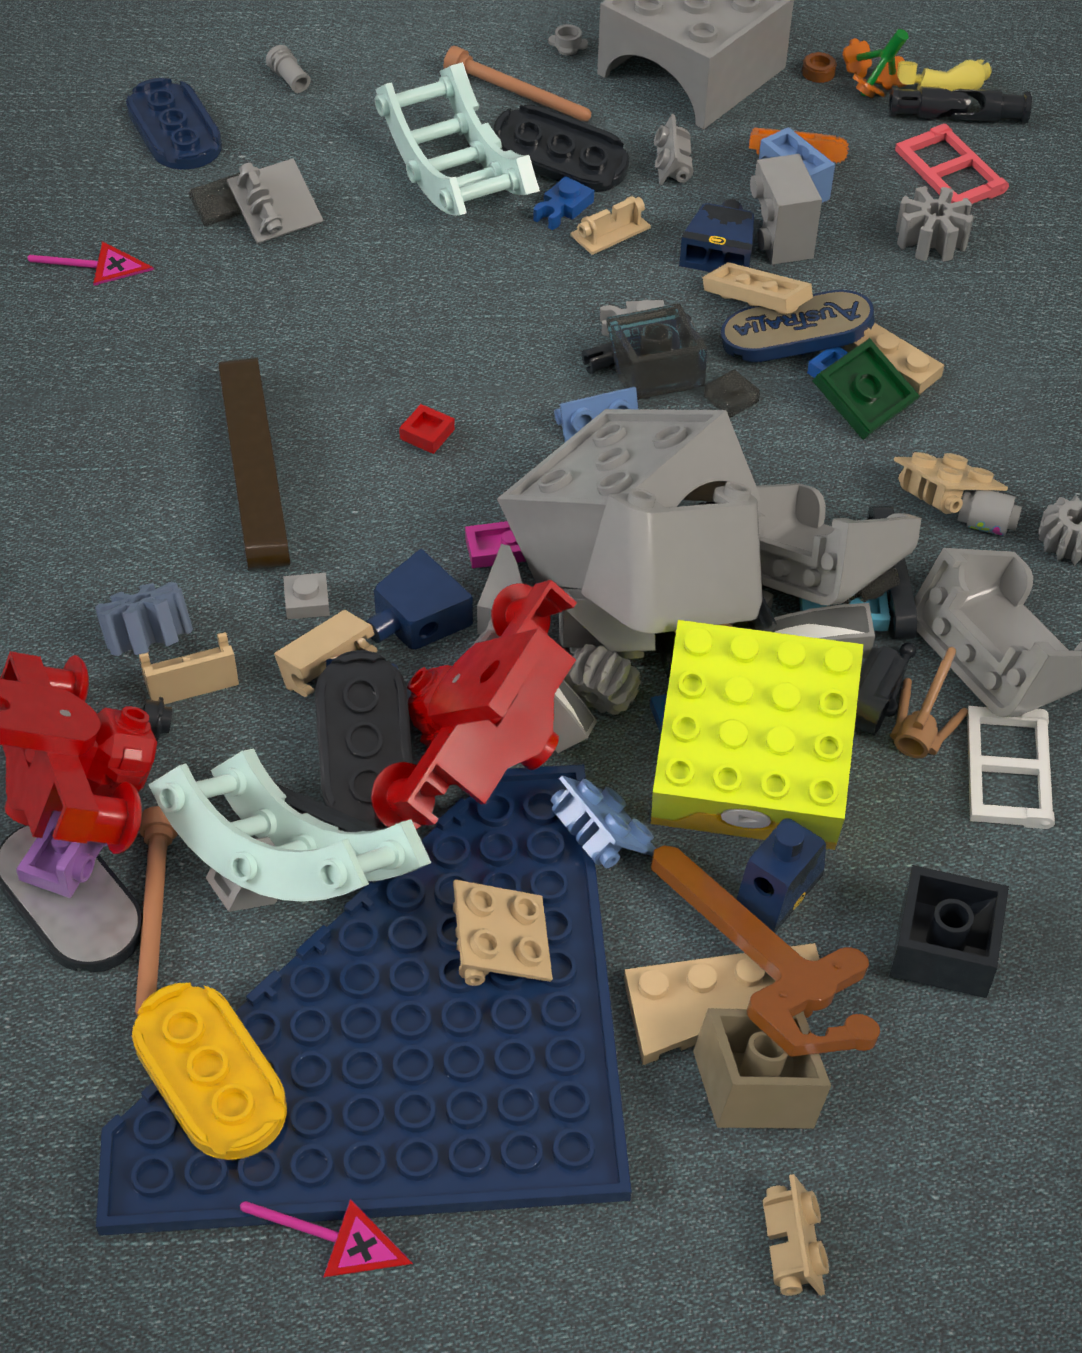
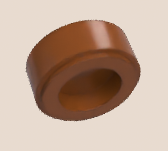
[802,52,837,83]

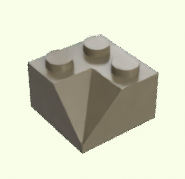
[693,1008,831,1129]

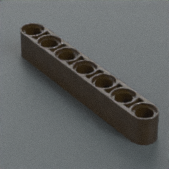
[218,357,290,571]

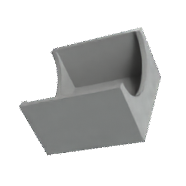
[597,0,794,129]
[497,409,761,589]

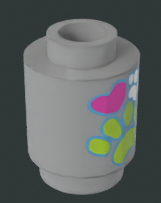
[957,490,1022,536]

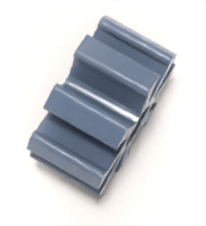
[95,582,193,656]

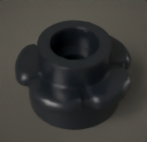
[143,697,172,741]

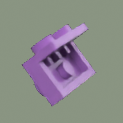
[16,811,108,898]

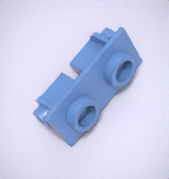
[554,387,638,442]

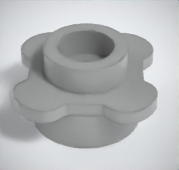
[548,24,588,55]

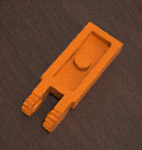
[749,128,849,164]

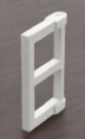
[967,706,1055,829]

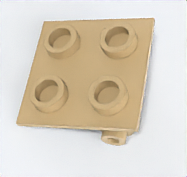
[894,452,1008,514]
[453,880,553,986]

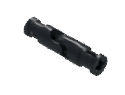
[888,85,1032,123]

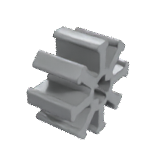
[896,186,974,261]

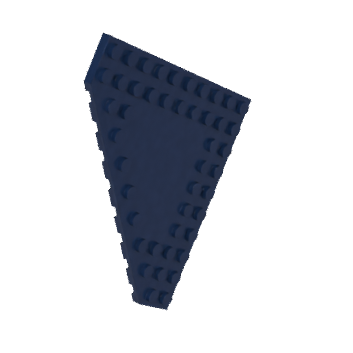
[96,764,631,1236]

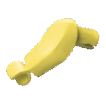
[897,59,991,91]

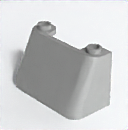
[581,482,762,633]
[756,483,922,605]
[914,548,1082,717]

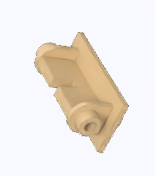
[570,196,651,255]
[762,1174,829,1296]

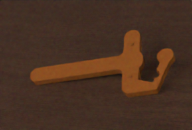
[651,845,880,1057]

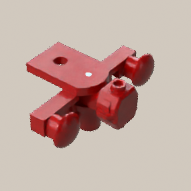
[371,580,577,829]
[0,651,157,854]

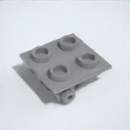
[227,158,324,244]

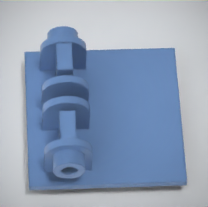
[551,775,656,868]

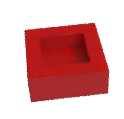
[399,404,455,454]

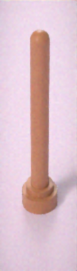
[443,46,592,122]
[135,806,178,1016]

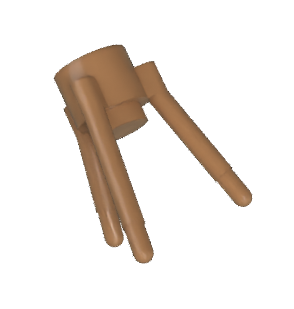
[890,647,968,758]

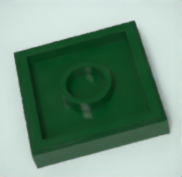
[812,338,920,440]

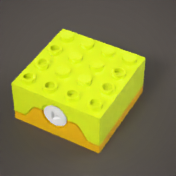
[651,620,864,850]

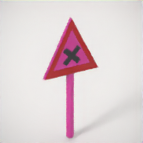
[27,241,154,286]
[240,1199,413,1277]

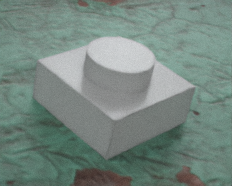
[283,573,330,620]

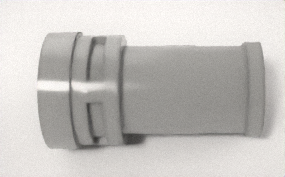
[266,45,311,93]

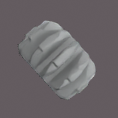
[1038,495,1082,566]
[564,644,641,715]

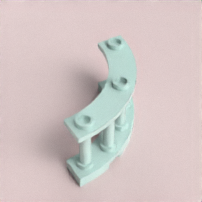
[375,62,539,216]
[149,748,431,902]

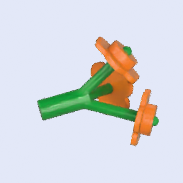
[842,29,909,98]

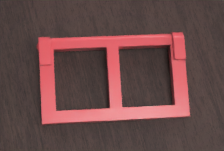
[895,124,1009,204]

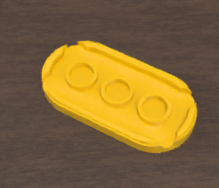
[132,983,287,1160]

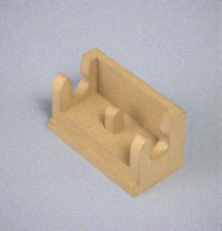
[274,610,378,697]
[139,632,239,704]

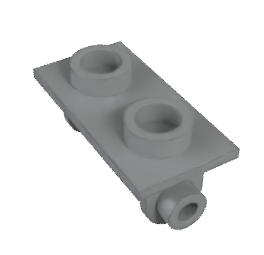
[654,114,693,185]

